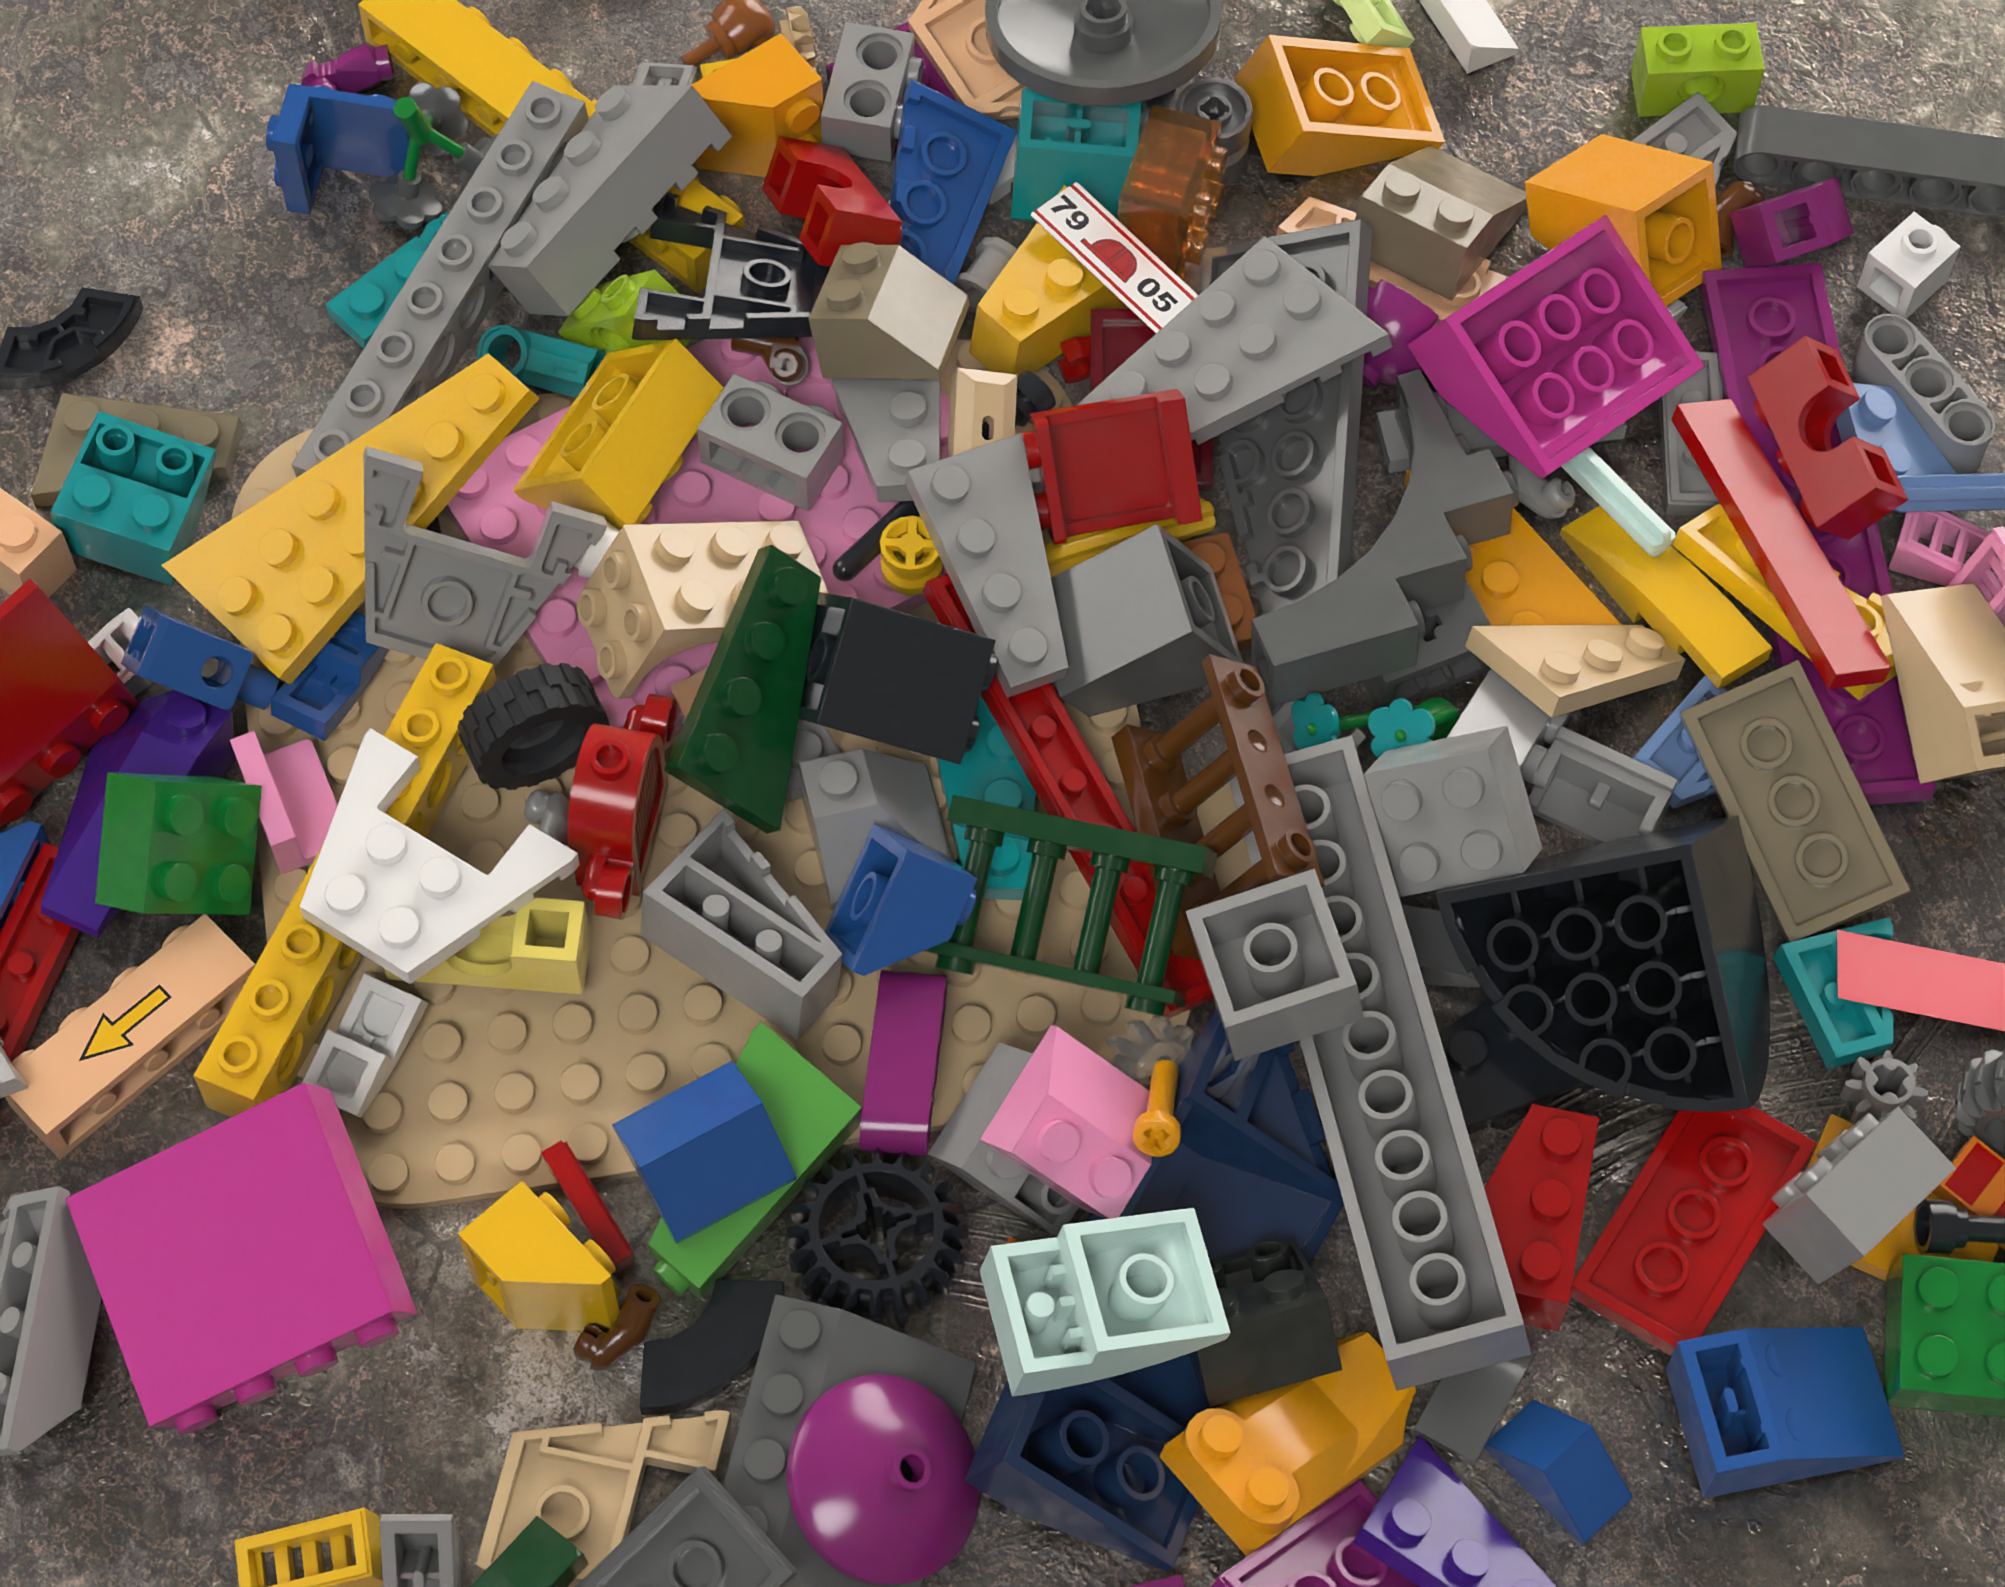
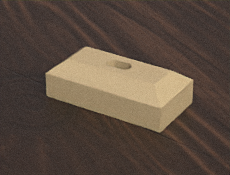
[947,368,1017,458]

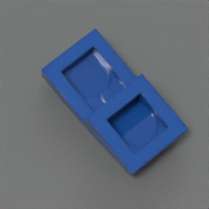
[271,611,389,741]

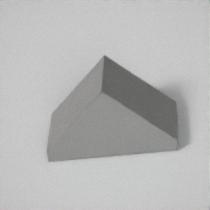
[380,1514,464,1587]

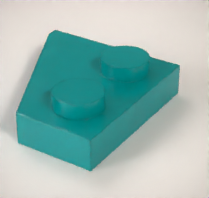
[1773,917,1893,1070]

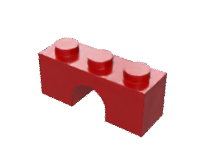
[762,135,902,267]
[1747,336,1908,540]

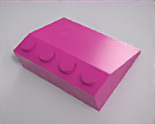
[1407,215,1705,479]

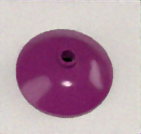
[786,1374,980,1586]

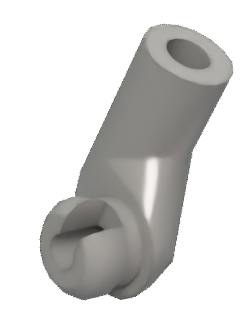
[1508,453,1576,519]
[524,789,569,880]

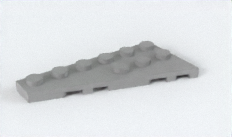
[1029,236,1393,493]

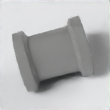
[954,237,1017,313]

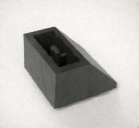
[1189,1237,1342,1407]

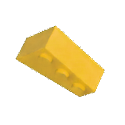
[969,185,1129,375]

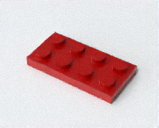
[1570,1106,1818,1356]

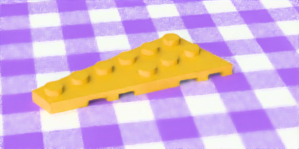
[161,353,539,685]

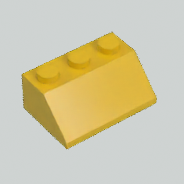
[513,339,724,530]

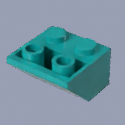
[1010,88,1141,229]
[50,411,216,586]

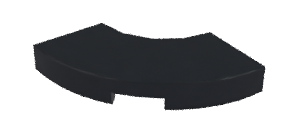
[0,287,143,390]
[639,1279,785,1415]

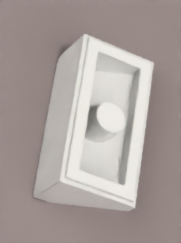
[1419,0,1519,74]

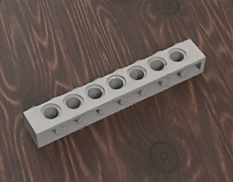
[291,81,589,477]

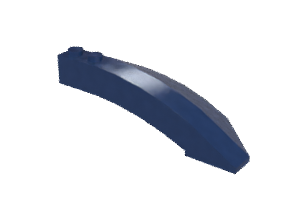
[964,1008,1344,1571]

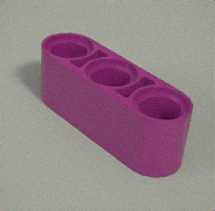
[859,969,948,1157]

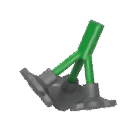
[369,82,499,229]

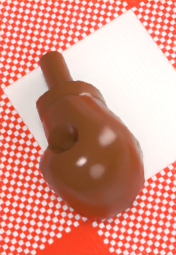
[681,0,775,66]

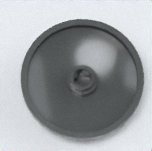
[985,0,1222,106]

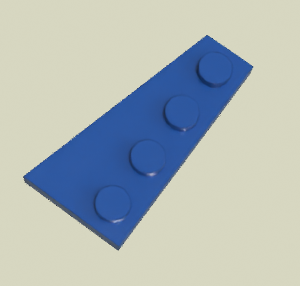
[890,79,1017,285]

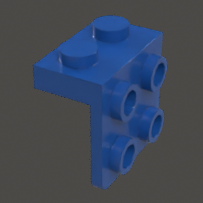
[266,83,410,215]

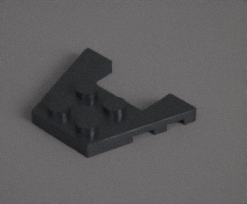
[632,192,829,340]

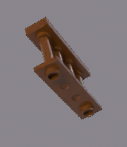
[1111,654,1325,961]

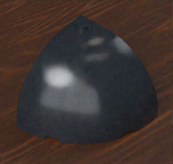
[1435,815,1770,1112]

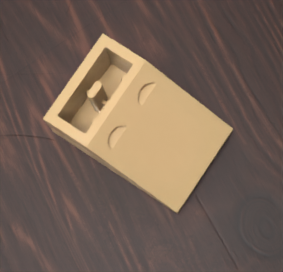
[1880,583,2005,784]

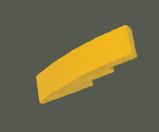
[1560,506,1772,690]

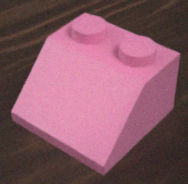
[980,1025,1152,1219]

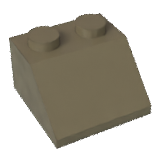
[808,242,970,380]

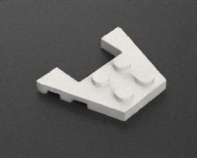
[300,728,580,984]

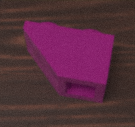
[1729,177,1854,268]

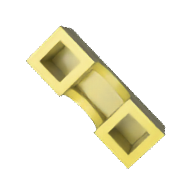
[384,897,591,995]

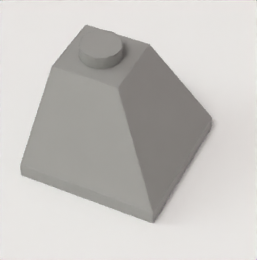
[799,748,952,910]

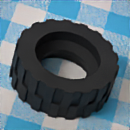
[457,663,609,790]

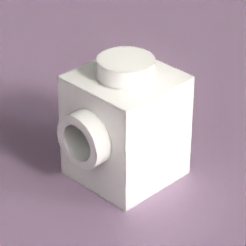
[1857,212,1961,319]

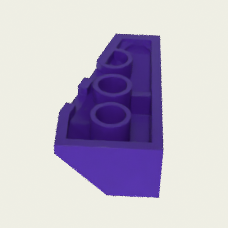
[40,690,235,938]

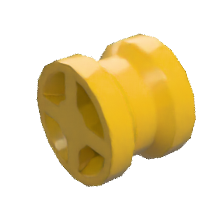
[880,516,943,596]

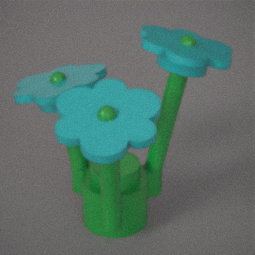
[1291,692,1460,822]

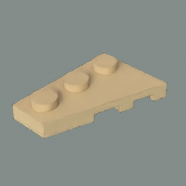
[1465,625,1686,718]

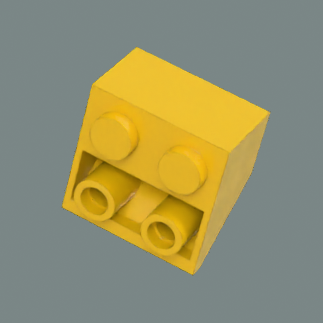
[458,1181,621,1332]

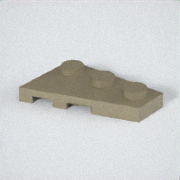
[31,393,243,508]

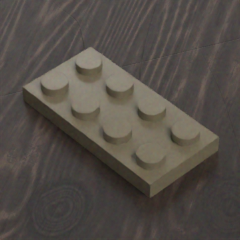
[1680,660,1911,943]

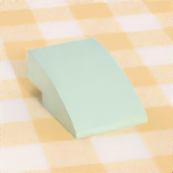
[980,1208,1230,1397]

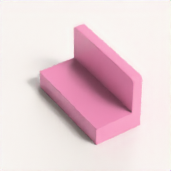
[230,731,338,874]

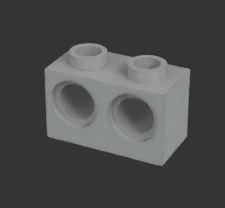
[821,22,924,162]
[697,373,844,512]

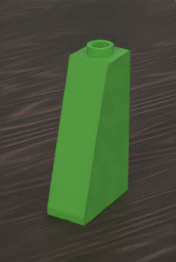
[648,1021,862,1301]

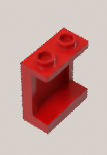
[1022,389,1203,545]

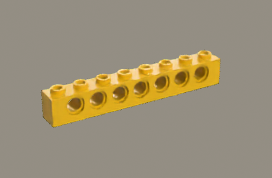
[193,643,497,1117]

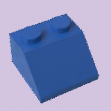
[824,823,978,976]

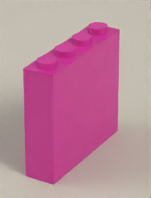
[65,1082,418,1435]

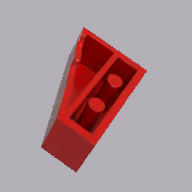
[1484,1104,1599,1332]

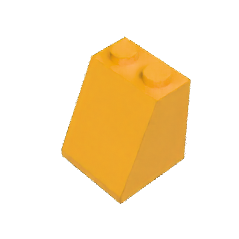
[1525,134,1722,306]

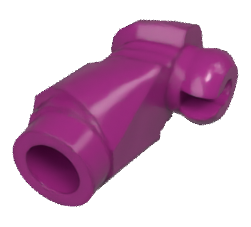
[301,42,395,94]

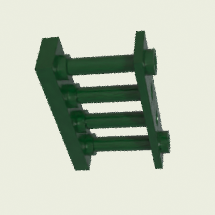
[924,795,1218,1017]

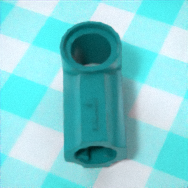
[477,325,606,398]

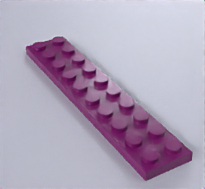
[1699,263,1936,805]

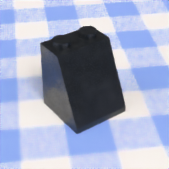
[798,592,997,765]

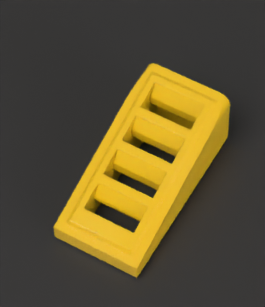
[234,1508,383,1587]

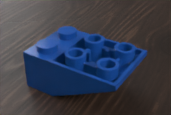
[1665,1327,1905,1499]

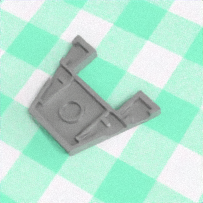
[363,446,607,668]

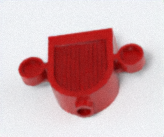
[567,694,677,920]

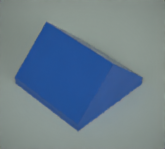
[612,1061,797,1244]

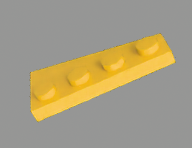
[1672,504,1897,700]

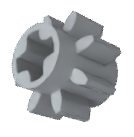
[1839,1050,1928,1124]

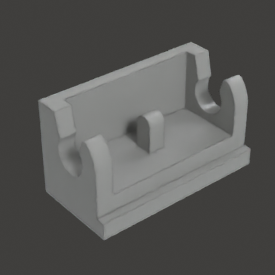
[1528,726,1678,844]

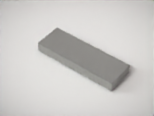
[1659,352,1723,516]

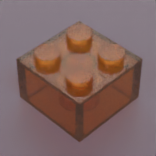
[1118,105,1228,282]

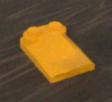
[1159,1331,1416,1557]

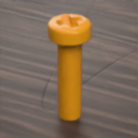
[1132,1060,1181,1157]

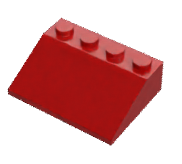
[0,578,139,829]

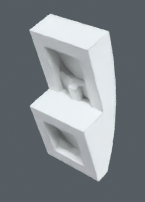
[302,974,429,1118]

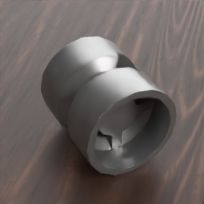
[1172,77,1253,189]

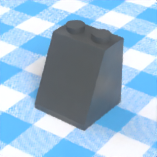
[1051,524,1243,717]

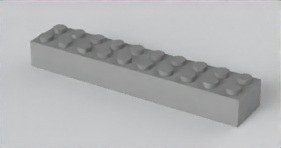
[1229,735,1531,1391]

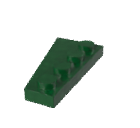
[664,544,822,834]

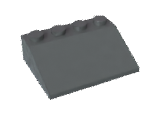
[723,1294,977,1587]

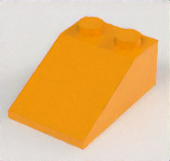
[1234,35,1445,176]

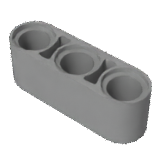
[1853,314,1996,474]

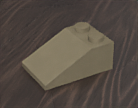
[1355,145,1527,301]

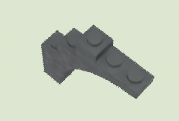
[1251,369,1519,706]

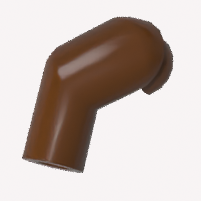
[1716,181,1765,260]
[573,1284,661,1371]

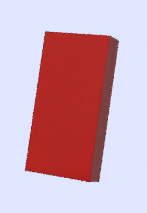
[541,1140,636,1276]

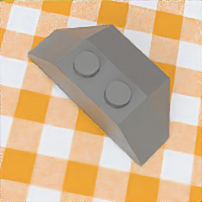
[0,1186,101,1456]

